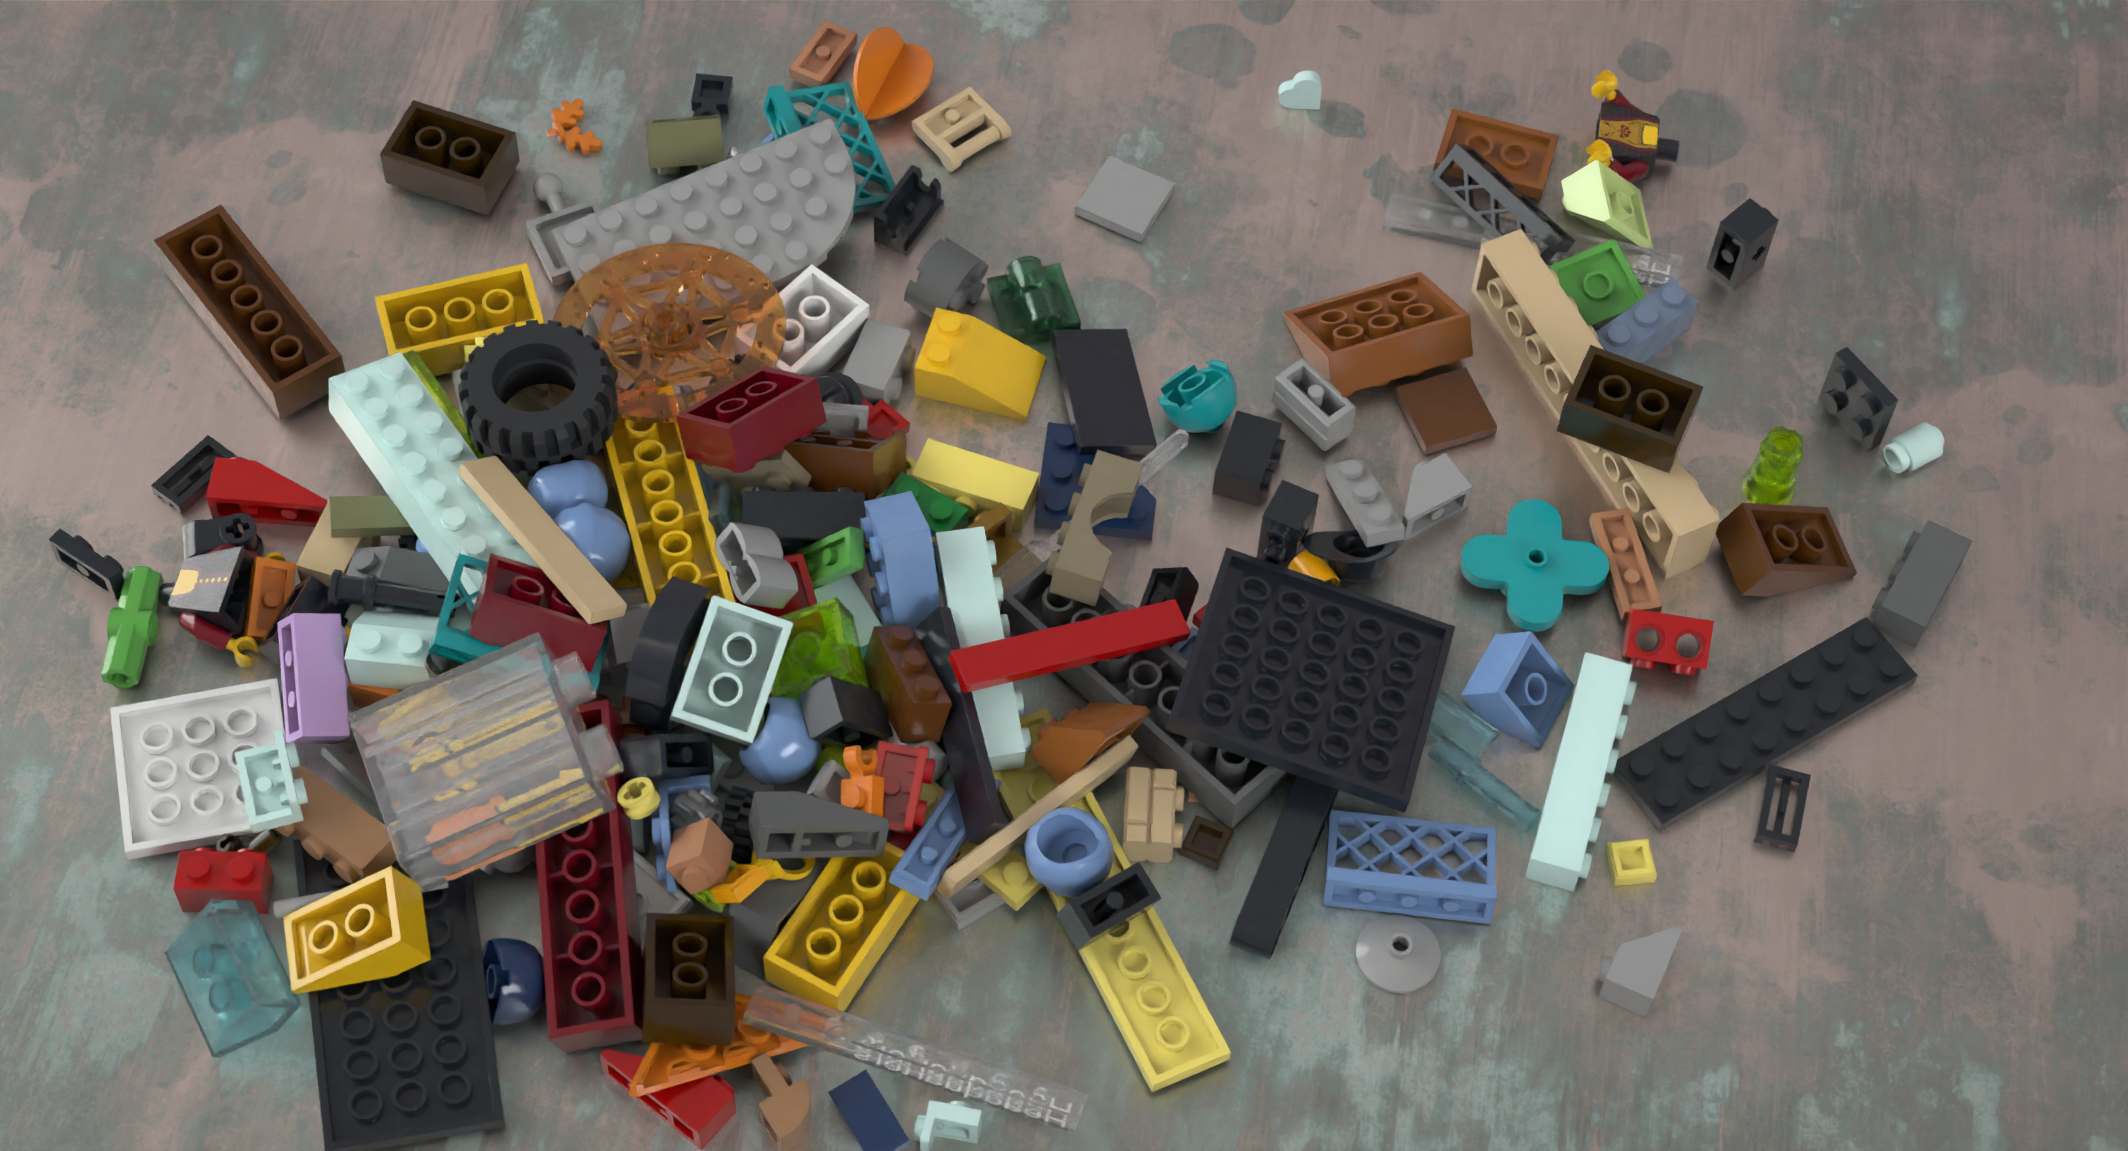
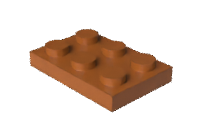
[1433,108,1559,199]

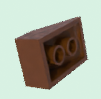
[1715,503,1857,597]

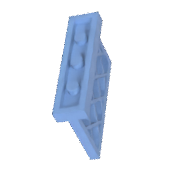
[1322,809,1497,924]

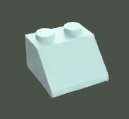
[344,610,450,691]

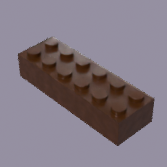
[154,205,346,420]

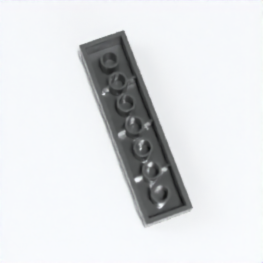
[1001,549,1290,829]

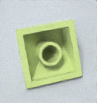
[1561,160,1653,252]

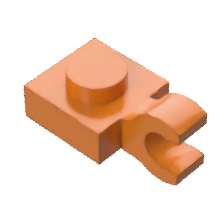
[840,745,884,818]

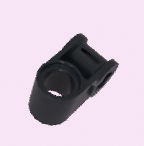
[182,513,264,561]

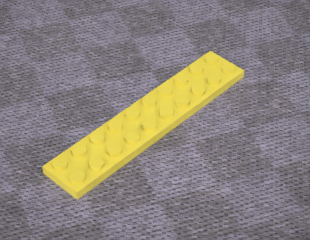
[993,708,1231,1092]

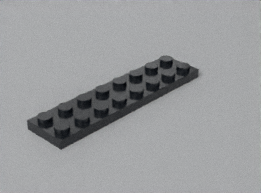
[1613,617,1918,832]

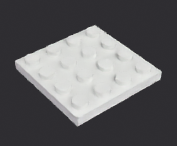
[110,678,286,860]

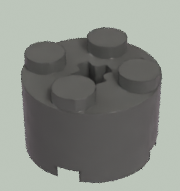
[904,238,989,318]

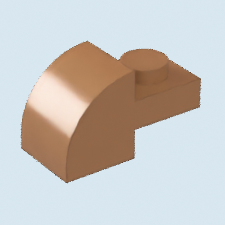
[751,1052,812,1151]

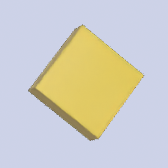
[1605,839,1657,886]

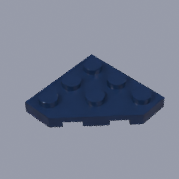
[1034,422,1157,541]

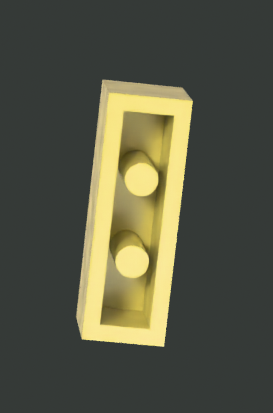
[911,438,1039,532]

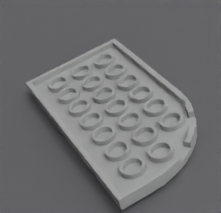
[552,118,856,355]

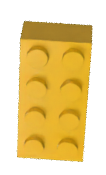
[375,263,545,379]
[763,842,920,1019]

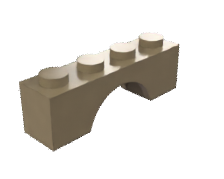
[1046,450,1143,607]

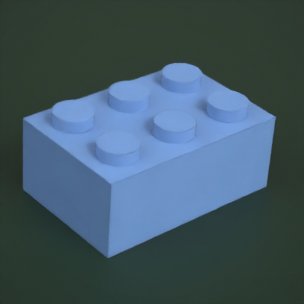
[860,491,941,636]

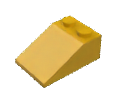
[915,308,1047,421]
[283,866,431,994]

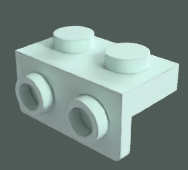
[234,729,308,833]

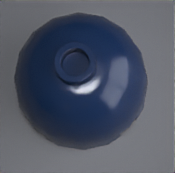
[482,938,546,1025]

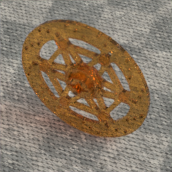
[553,243,787,423]

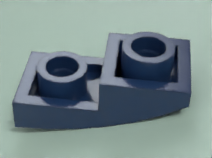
[828,1070,912,1151]

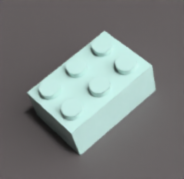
[669,595,793,746]

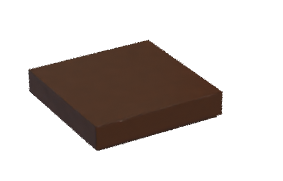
[1394,367,1497,455]

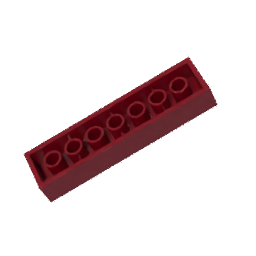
[529,699,643,1053]

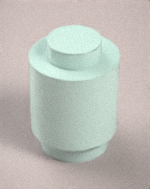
[1883,422,1945,473]

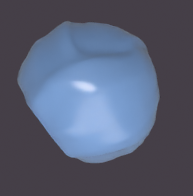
[527,460,608,520]
[553,502,632,584]
[739,696,822,785]
[1024,807,1114,897]

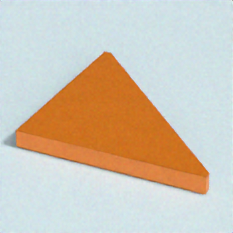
[629,992,843,1098]

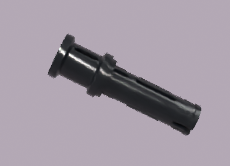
[328,569,458,618]

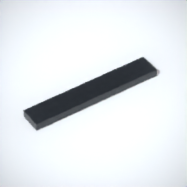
[915,606,1006,845]

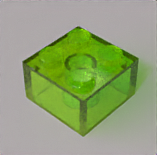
[772,597,869,700]

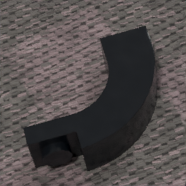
[625,577,711,734]

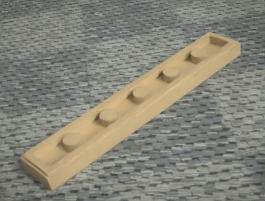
[459,456,627,624]
[937,735,1139,900]

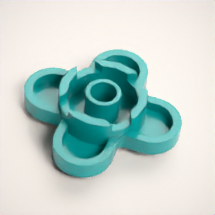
[1460,499,1609,632]

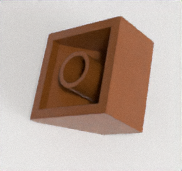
[1030,701,1151,785]

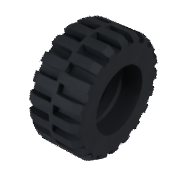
[458,320,618,476]

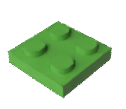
[1547,239,1646,330]

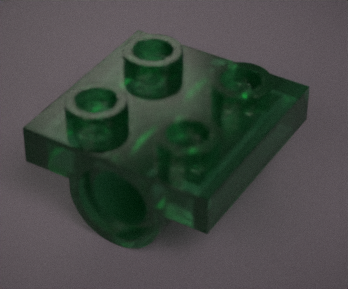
[987,256,1081,343]

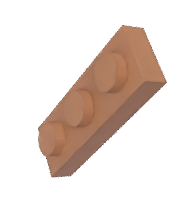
[1589,508,1663,621]

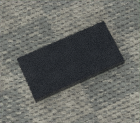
[1050,329,1157,455]

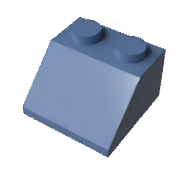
[1461,631,1575,747]

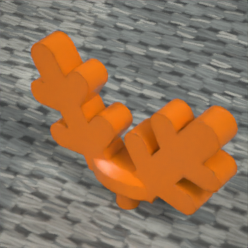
[546,99,602,155]

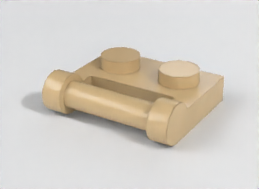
[912,86,1011,172]

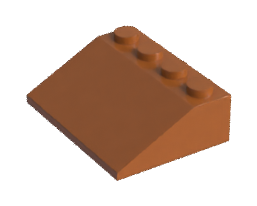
[1283,272,1473,397]

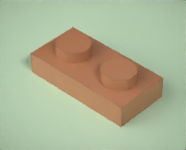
[789,20,857,87]

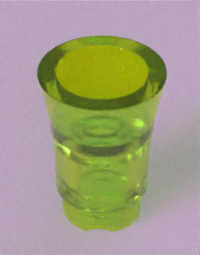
[1742,426,1804,505]

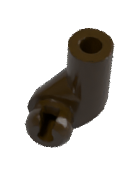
[216,828,283,854]

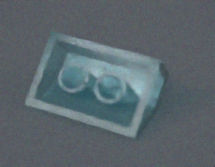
[165,899,302,1058]

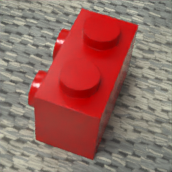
[173,847,274,914]

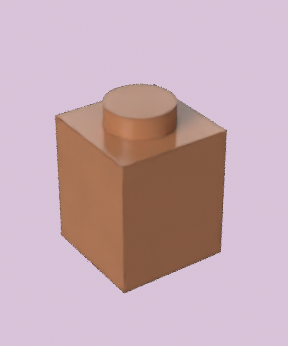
[666,817,733,895]

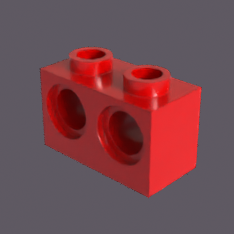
[1621,608,1714,676]

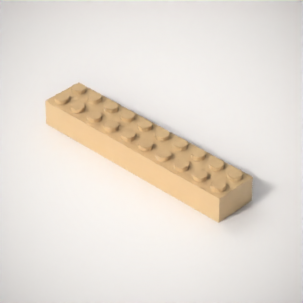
[1471,229,1720,579]

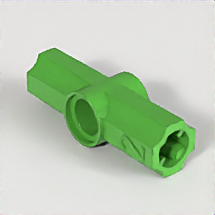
[101,566,164,689]

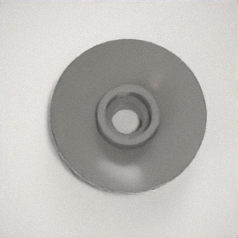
[1356,915,1441,994]

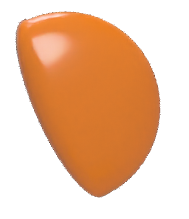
[853,27,934,120]

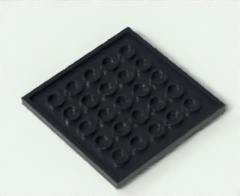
[1165,547,1456,813]

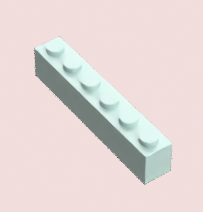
[934,526,1032,772]
[1525,652,1637,892]

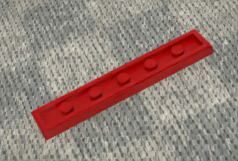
[948,599,1191,693]

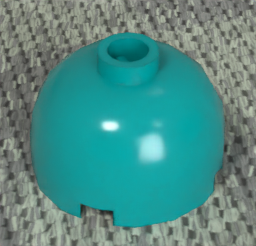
[1157,360,1237,434]

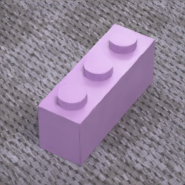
[277,613,353,744]

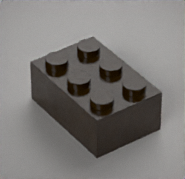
[380,100,520,215]
[1557,345,1704,473]
[642,913,736,1045]

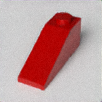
[206,457,328,527]
[600,1048,736,1150]

